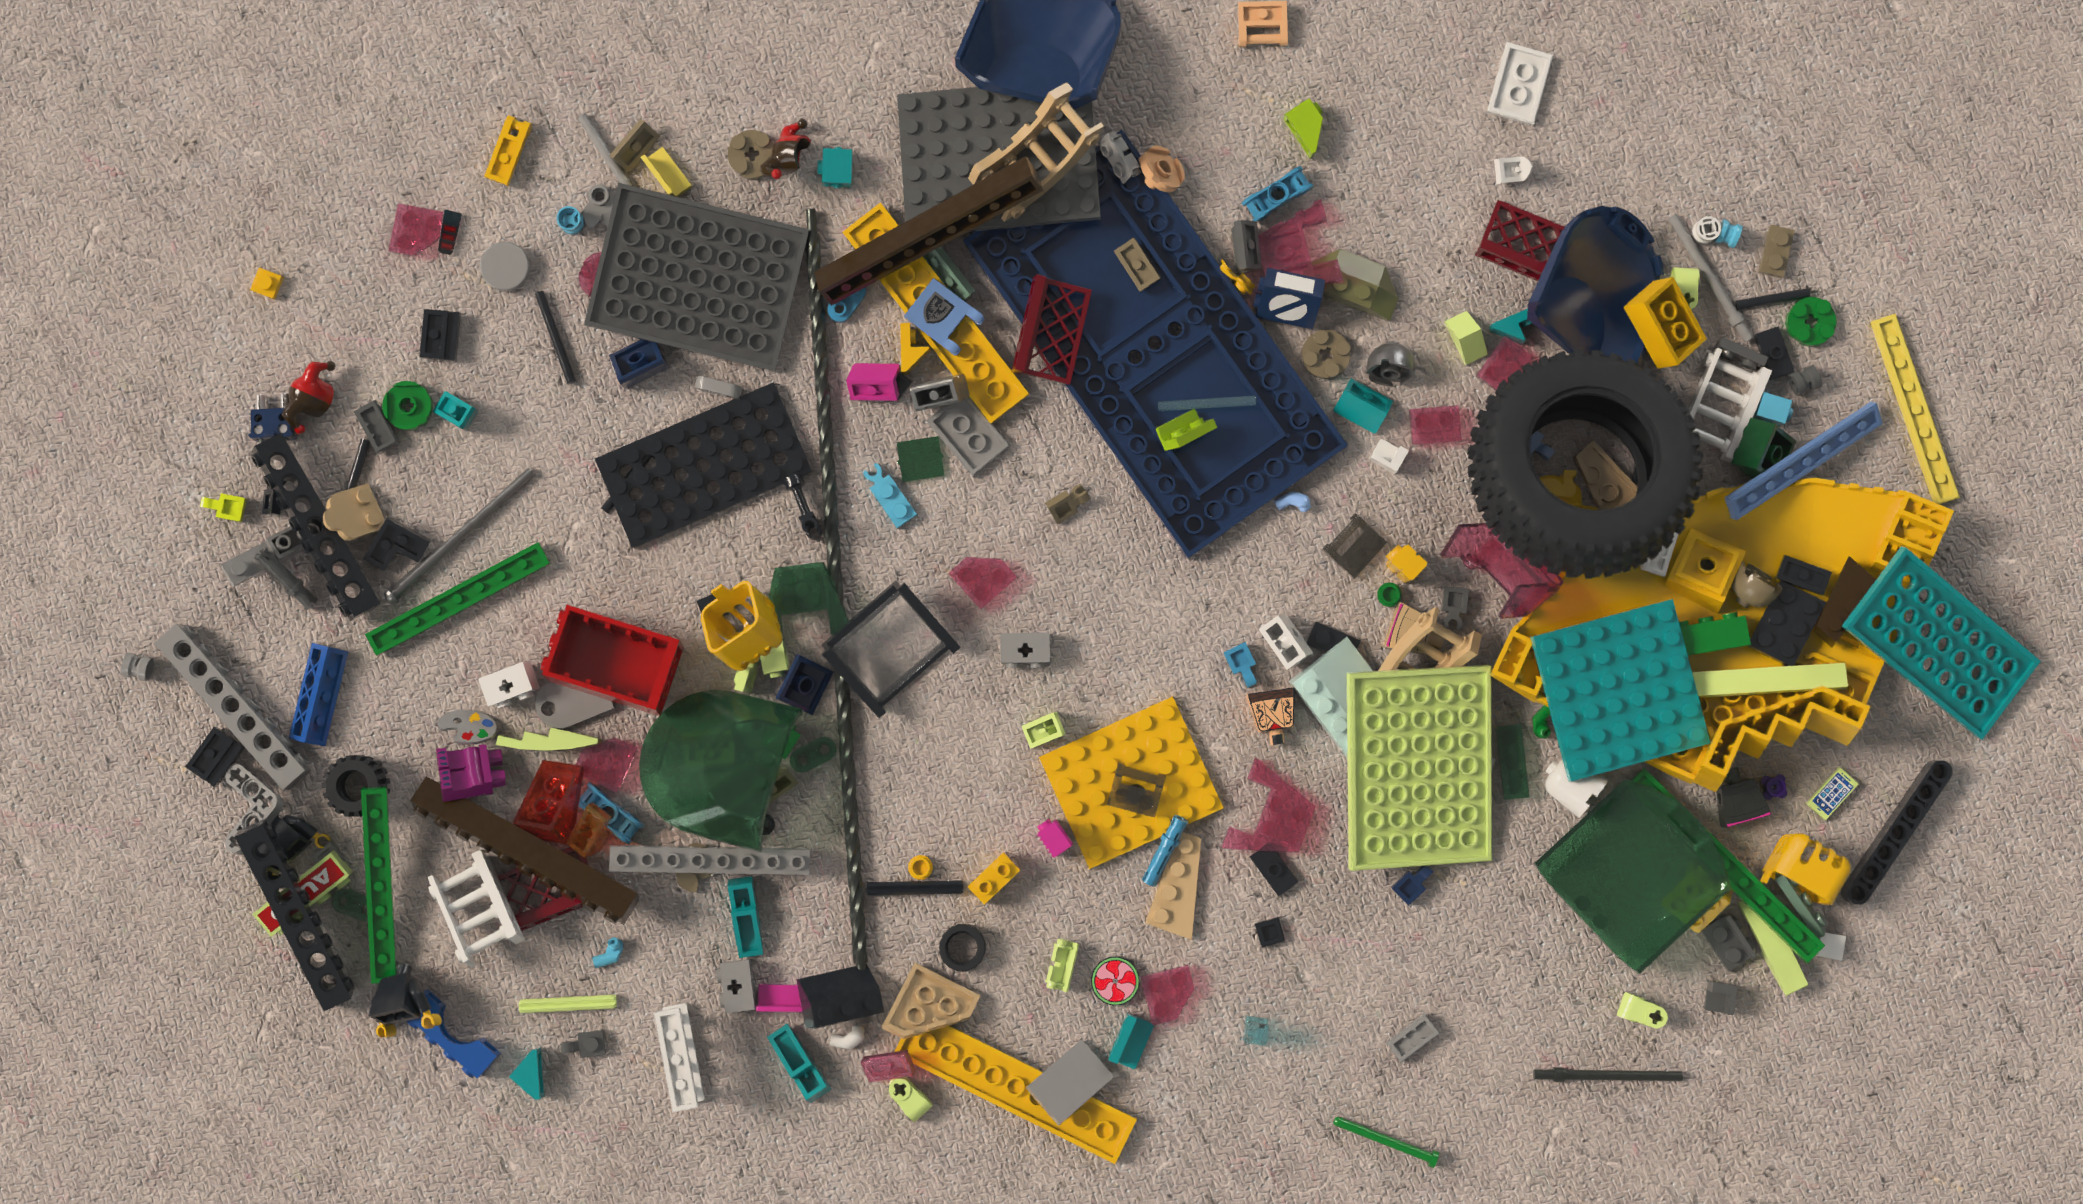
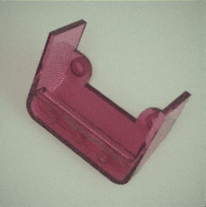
[1440,523,1563,619]

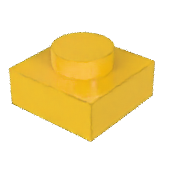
[250,268,284,300]

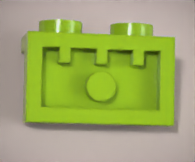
[1156,409,1217,451]

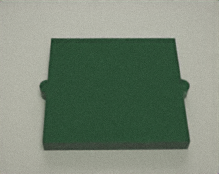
[896,436,945,482]

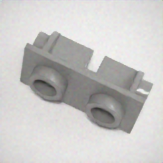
[1098,131,1141,184]

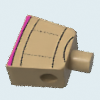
[1383,602,1444,654]

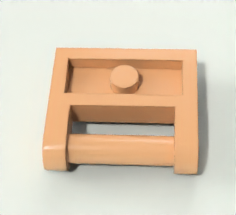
[1238,1,1288,47]

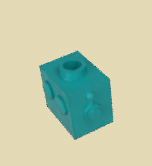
[817,147,852,189]

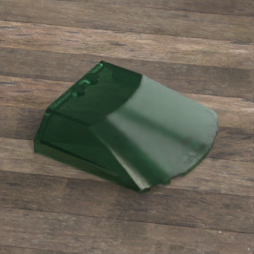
[1533,779,1731,975]

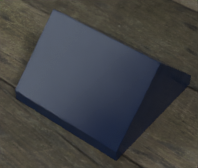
[609,340,669,389]
[776,654,834,715]

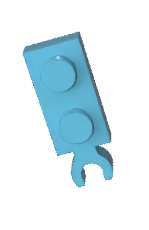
[863,463,917,529]

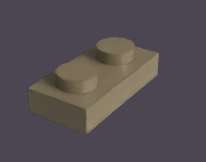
[609,119,660,173]
[1758,225,1795,279]
[1114,238,1161,292]

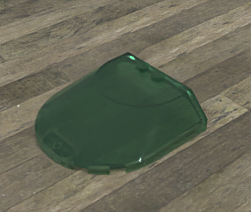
[639,690,803,852]

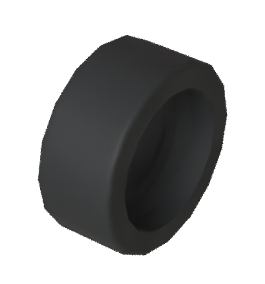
[939,924,986,971]

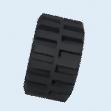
[322,755,390,817]

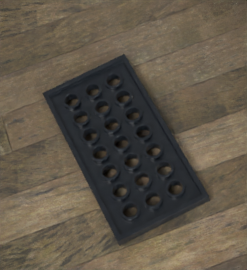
[595,382,812,549]

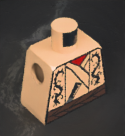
[1246,687,1295,745]

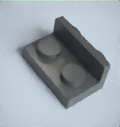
[1701,914,1757,972]

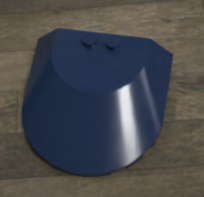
[955,0,1121,110]
[1527,205,1665,364]

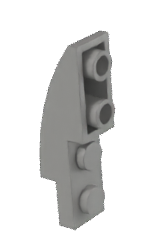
[220,523,319,588]

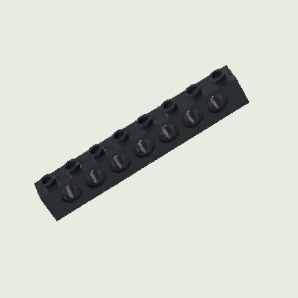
[251,433,380,621]
[234,819,355,1011]

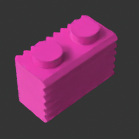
[1037,818,1073,857]

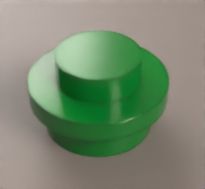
[1377,582,1402,607]

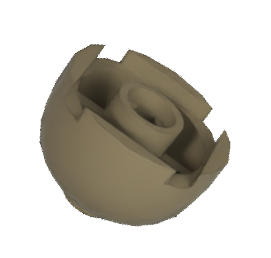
[1731,561,1783,608]

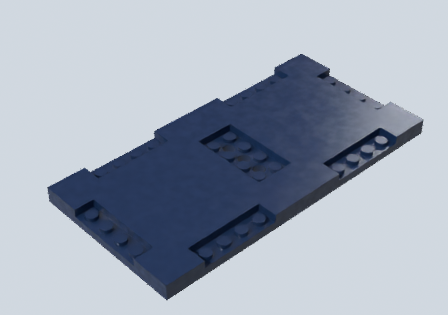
[963,129,1348,559]

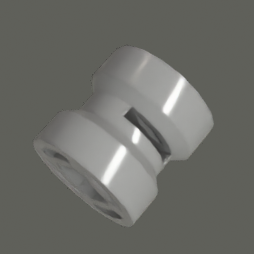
[121,653,154,682]

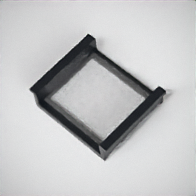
[822,580,961,718]

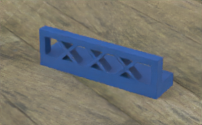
[289,643,349,746]

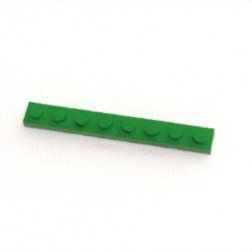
[365,542,551,656]
[361,787,397,984]

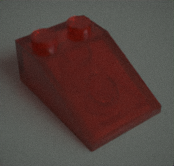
[512,760,584,845]

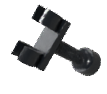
[783,474,822,540]

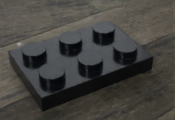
[1747,580,1826,666]

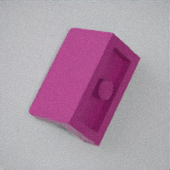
[846,363,900,401]
[756,984,802,1012]

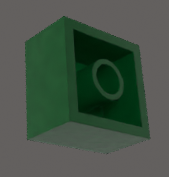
[1731,418,1797,479]

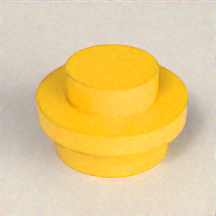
[908,855,933,880]

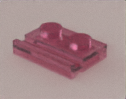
[1475,336,1533,390]
[1409,405,1462,445]

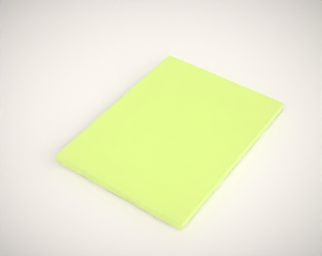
[1347,665,1492,871]

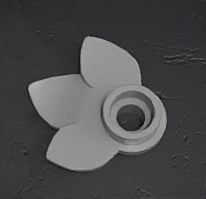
[583,184,616,228]

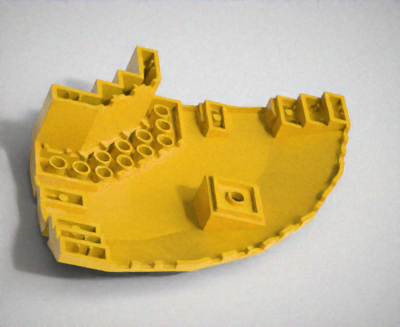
[1490,478,1954,792]

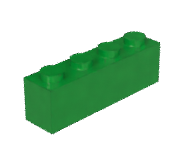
[1679,612,1751,656]

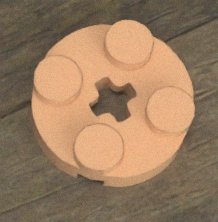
[1139,146,1185,193]

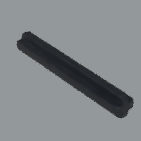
[866,880,964,896]

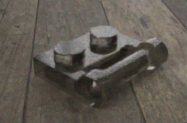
[1322,513,1387,579]
[1107,762,1166,818]

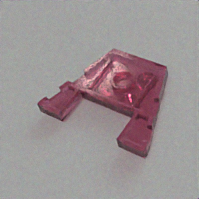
[1258,199,1343,283]
[1221,758,1316,853]

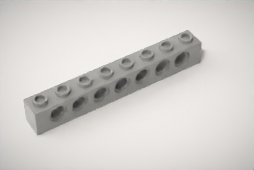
[154,624,311,790]
[609,845,810,875]

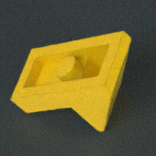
[900,323,931,375]

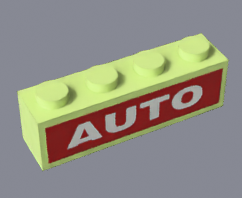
[252,850,353,937]

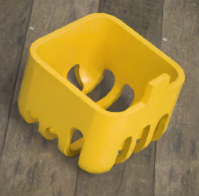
[701,581,783,671]
[1760,833,1851,905]

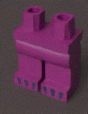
[436,744,506,802]

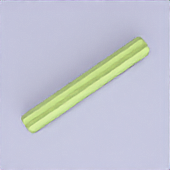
[519,995,617,1013]

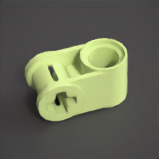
[1670,267,1700,310]
[1616,992,1668,1028]
[889,1075,933,1123]

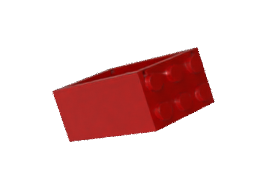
[540,604,684,717]

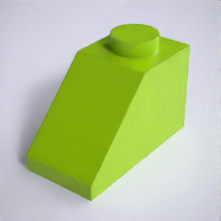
[1283,98,1323,159]

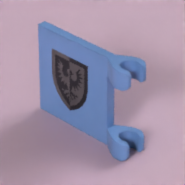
[904,278,985,356]

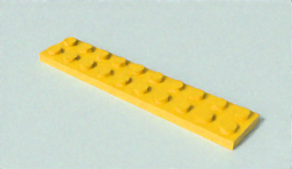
[842,202,1029,424]
[893,1025,1137,1164]

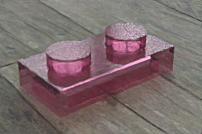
[860,1050,916,1082]

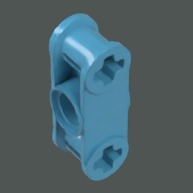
[1242,166,1314,223]
[574,782,645,845]

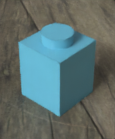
[1753,392,1793,426]

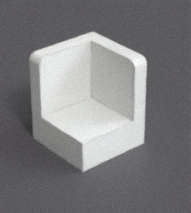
[1369,439,1409,474]

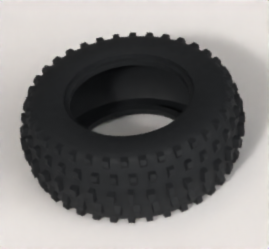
[1467,350,1703,579]

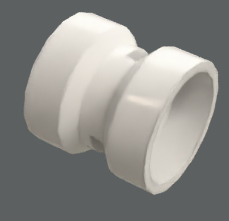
[1691,216,1721,245]

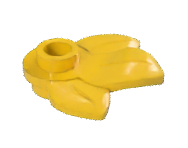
[1220,259,1256,295]

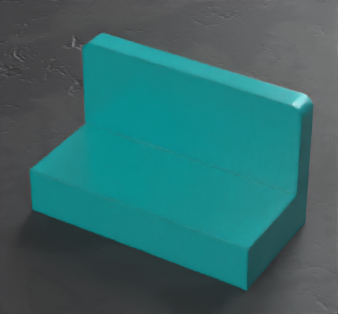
[1333,378,1393,434]
[1108,1012,1154,1069]

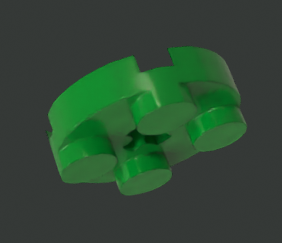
[1785,297,1837,347]
[382,381,433,430]

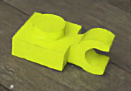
[200,493,247,522]

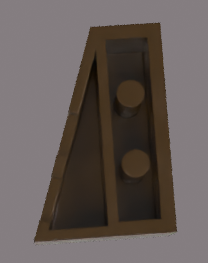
[1813,556,1876,647]

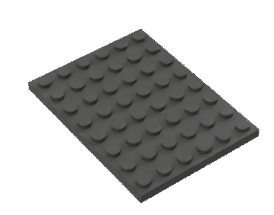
[897,87,1101,232]
[584,183,809,372]

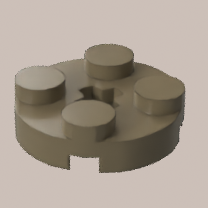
[728,130,774,180]
[1301,330,1351,379]

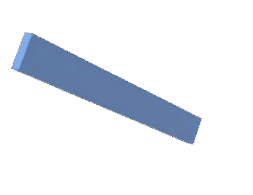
[1724,402,1883,520]

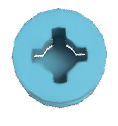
[1714,219,1743,248]

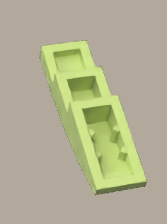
[496,727,602,751]
[1738,901,1808,996]

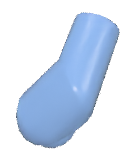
[1274,491,1311,512]

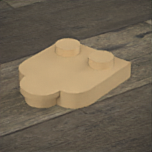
[323,483,385,541]

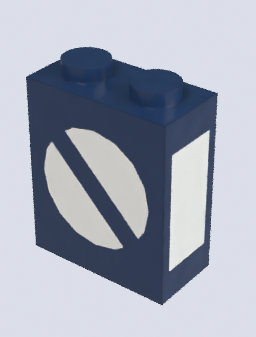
[1253,268,1325,330]

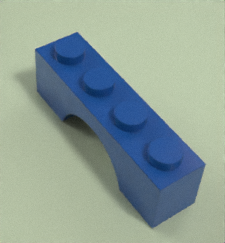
[407,989,502,1079]

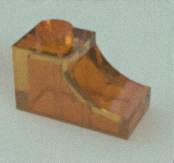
[566,803,611,858]

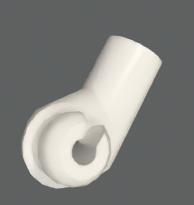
[830,1025,865,1049]

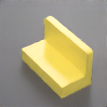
[641,147,692,197]

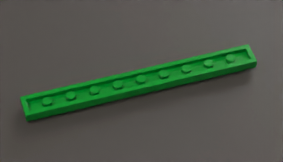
[1626,768,1825,963]

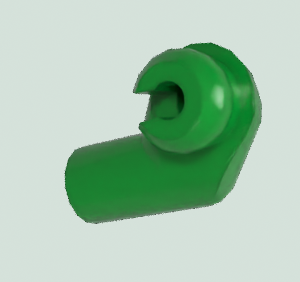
[1532,705,1551,739]

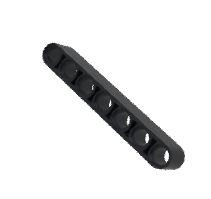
[1841,760,1953,905]

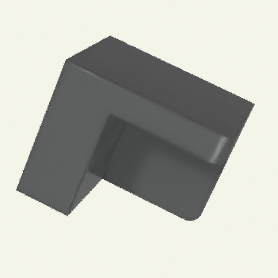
[1704,980,1738,1015]

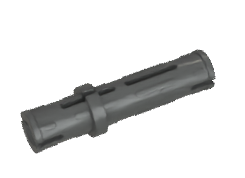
[254,547,318,610]

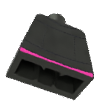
[1716,767,1772,828]

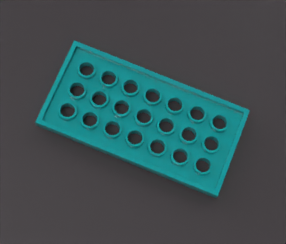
[1842,546,2041,740]

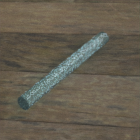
[1158,395,1256,411]

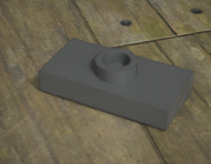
[354,400,400,455]

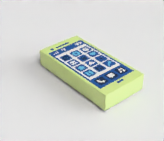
[1805,767,1858,820]

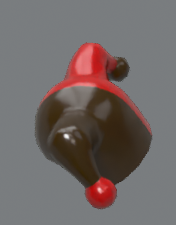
[760,119,811,179]
[282,361,336,435]

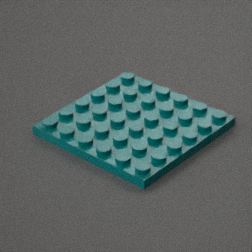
[1530,599,1711,782]

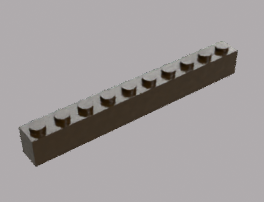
[814,156,1043,306]
[410,776,639,925]

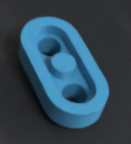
[828,287,866,323]

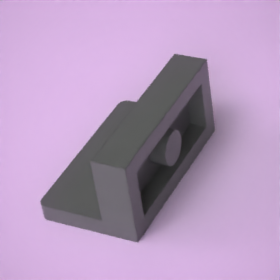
[1231,220,1262,275]

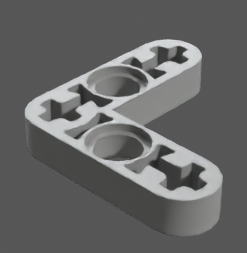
[225,764,283,855]

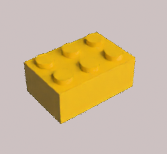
[1624,277,1707,369]

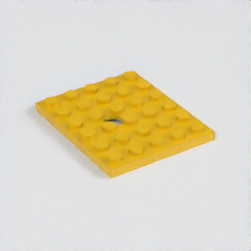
[1039,696,1223,869]

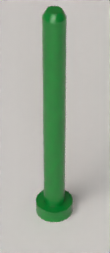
[1333,1117,1440,1168]

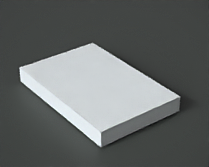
[1486,42,1553,126]

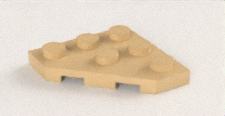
[882,963,980,1039]

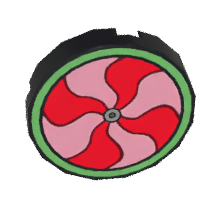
[1091,956,1140,1006]

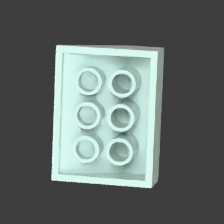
[1288,637,1373,759]

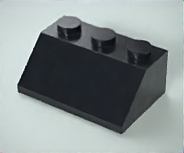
[796,964,884,1028]

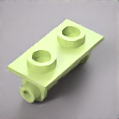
[1045,939,1079,992]

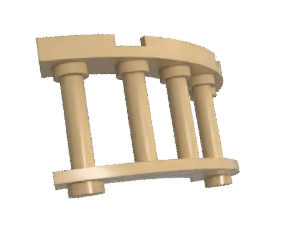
[968,82,1104,222]
[1378,607,1482,671]

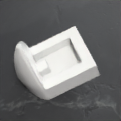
[1494,157,1533,184]

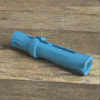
[1142,815,1188,887]

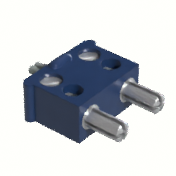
[248,393,297,443]

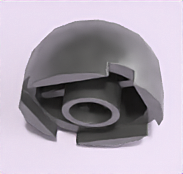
[1366,341,1416,386]

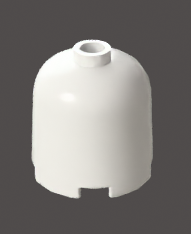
[1545,760,1608,818]

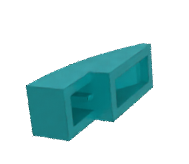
[727,876,764,958]
[767,1023,832,1103]

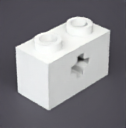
[1259,613,1313,670]
[478,661,540,709]

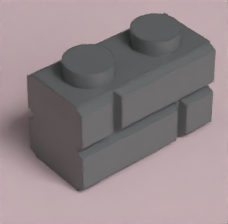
[910,373,970,412]

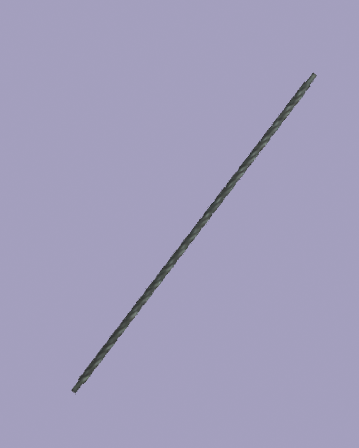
[806,209,868,970]

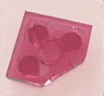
[388,203,444,257]
[948,557,1017,610]
[572,738,638,792]
[1140,964,1194,1025]

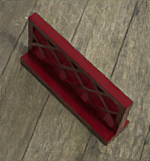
[1475,200,1565,281]
[1011,274,1092,385]
[498,843,589,932]

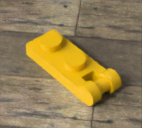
[484,115,532,187]

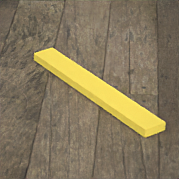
[1870,314,1960,505]

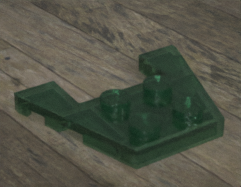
[768,562,849,641]

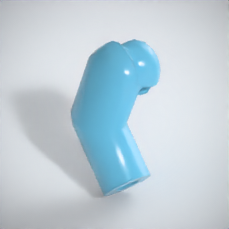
[593,937,623,968]

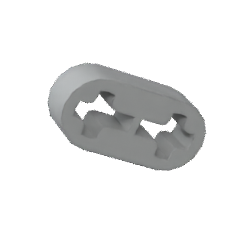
[695,376,742,399]

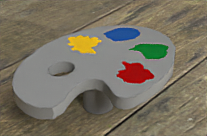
[438,710,497,745]

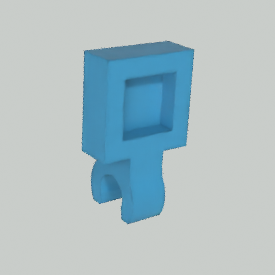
[1223,642,1257,688]

